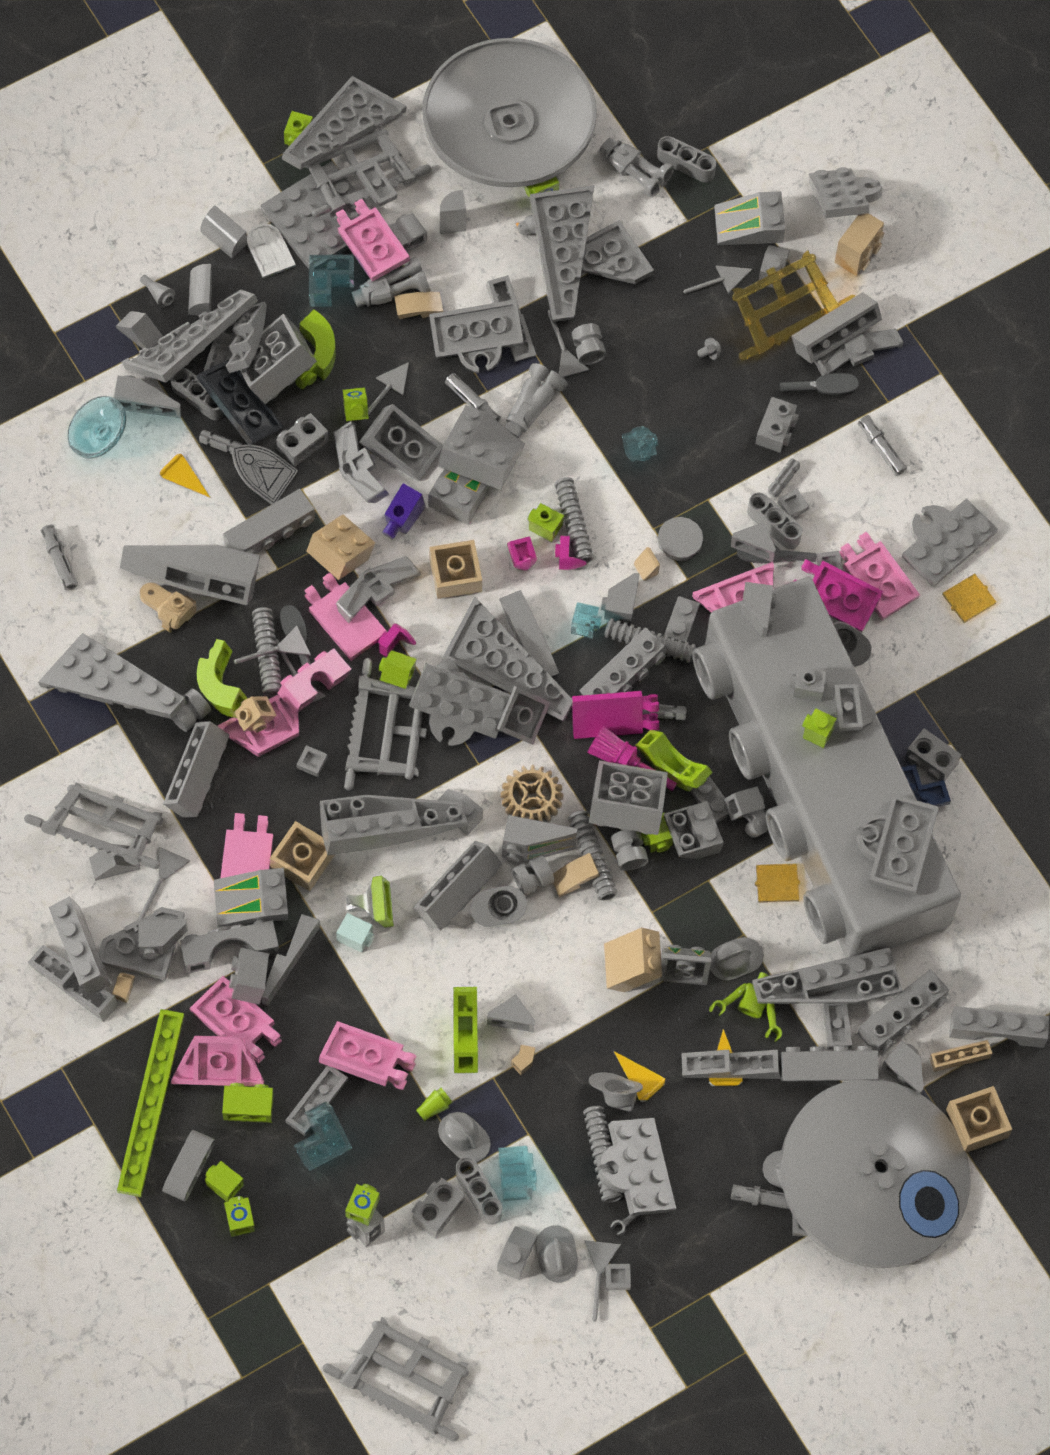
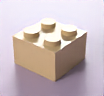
[834,213,885,276]
[307,514,375,580]
[429,540,482,599]
[270,821,335,891]
[946,1086,1012,1152]

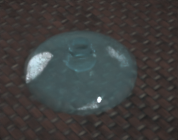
[68,396,126,459]

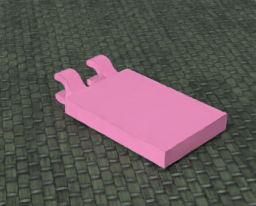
[335,199,410,282]
[839,532,920,620]
[305,573,387,661]
[221,813,273,878]
[190,976,282,1064]
[319,1021,417,1090]

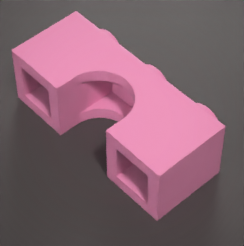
[278,649,351,714]

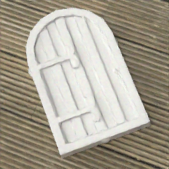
[247,223,296,279]

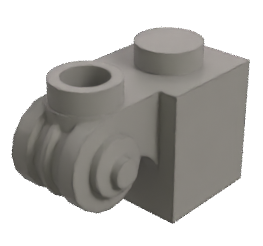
[724,787,768,838]

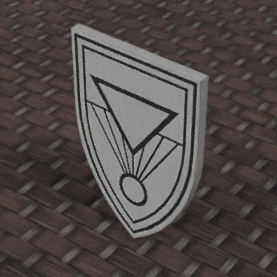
[232,445,298,505]

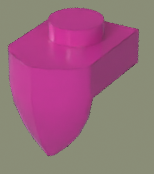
[507,536,537,571]
[555,536,587,570]
[378,623,416,657]

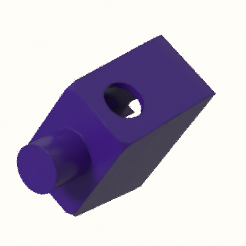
[382,483,426,540]

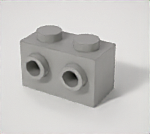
[755,397,799,453]
[229,948,269,1004]
[346,1209,385,1247]

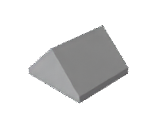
[497,686,550,745]

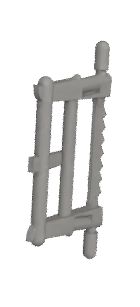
[305,126,431,217]
[344,658,426,791]
[24,782,163,869]
[323,1317,469,1442]

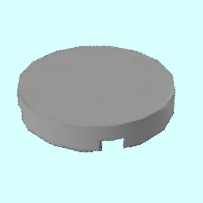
[658,517,703,561]

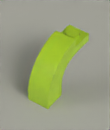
[295,309,336,390]
[197,639,248,718]
[636,730,713,792]
[453,987,478,1073]

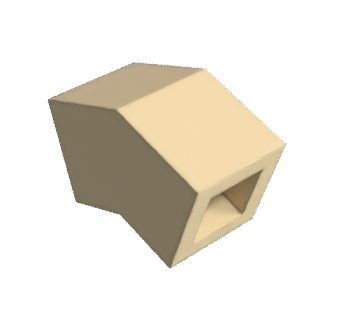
[112,972,135,1003]
[511,1045,535,1075]

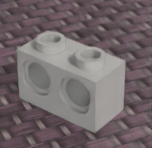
[276,413,328,467]
[905,728,962,781]
[412,1178,465,1239]

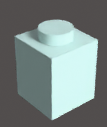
[336,913,375,952]

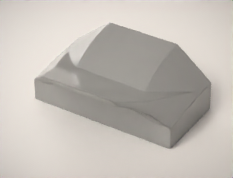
[834,683,872,732]

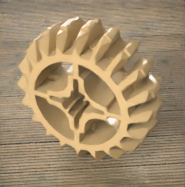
[500,764,563,822]

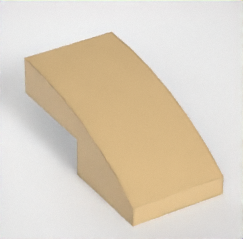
[394,292,444,319]
[553,853,600,897]

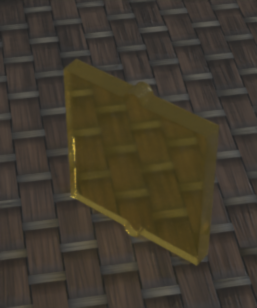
[942,573,996,623]
[755,864,800,903]

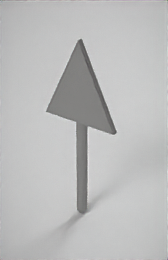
[683,266,752,294]
[368,362,409,415]

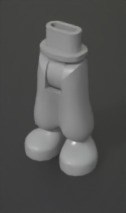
[505,363,568,438]

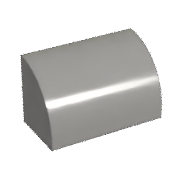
[440,190,466,234]
[200,205,247,258]
[188,264,212,315]

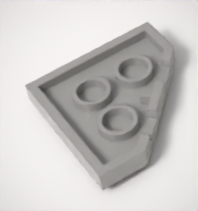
[581,220,654,284]
[99,907,185,981]

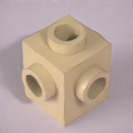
[234,696,277,733]

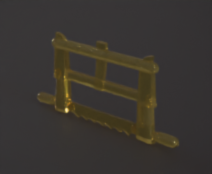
[732,250,855,360]

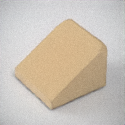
[634,547,660,581]

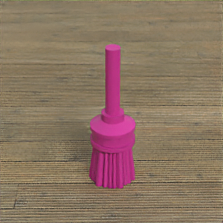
[587,726,677,791]

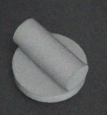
[698,338,721,360]

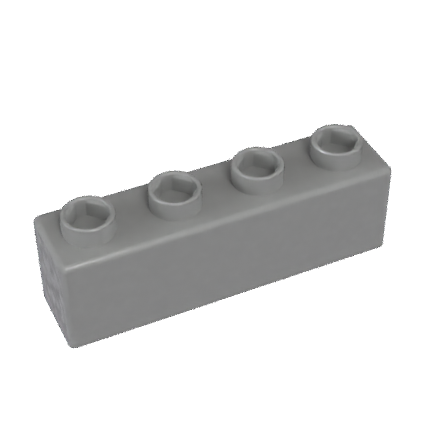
[692,576,961,958]

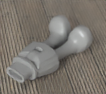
[600,138,674,197]
[351,257,431,308]

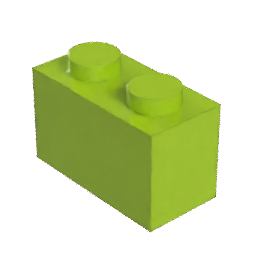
[222,1083,273,1123]

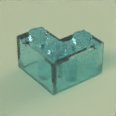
[309,255,354,307]
[294,1101,352,1171]
[498,1146,537,1201]

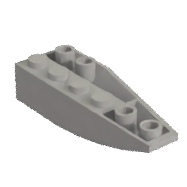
[120,545,260,605]
[320,795,467,855]
[752,947,902,1004]

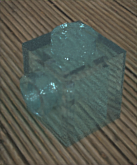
[571,602,602,639]

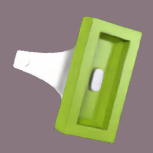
[346,875,394,928]

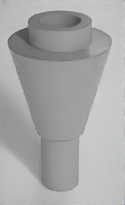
[140,275,175,307]

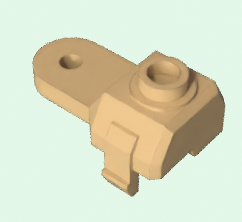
[140,583,196,632]

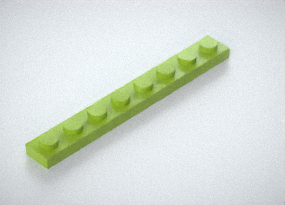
[117,1009,184,1197]

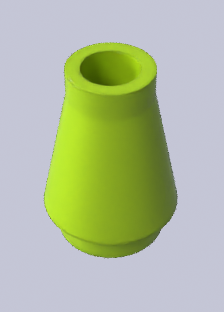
[416,1088,453,1121]

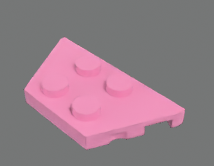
[692,562,774,613]
[218,695,299,757]
[171,1036,264,1086]

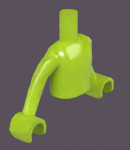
[709,972,782,1042]

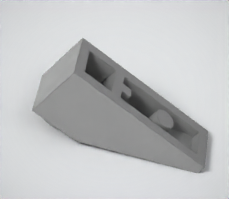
[113,375,182,418]

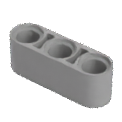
[657,136,716,182]
[171,367,225,420]
[747,492,802,549]
[162,1130,215,1202]
[456,1157,502,1225]

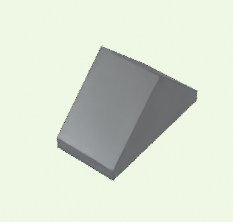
[116,311,163,349]
[731,522,776,562]
[89,844,141,881]
[487,994,535,1033]

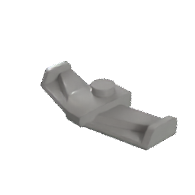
[814,328,903,376]
[333,421,389,503]
[336,556,421,623]

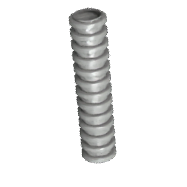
[554,477,594,563]
[252,607,282,697]
[604,618,696,663]
[568,810,618,901]
[583,1106,623,1203]

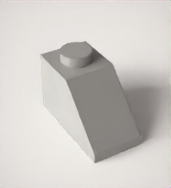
[758,245,790,289]
[601,573,639,624]
[438,789,483,835]
[139,919,188,957]
[882,1041,924,1094]
[497,1226,538,1280]

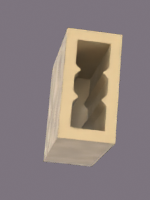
[604,927,662,992]

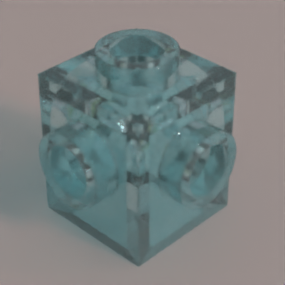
[621,427,658,461]

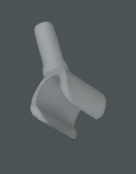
[611,1215,638,1236]

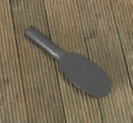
[780,373,859,395]
[737,545,816,564]
[280,605,311,666]

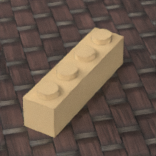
[929,1040,992,1072]

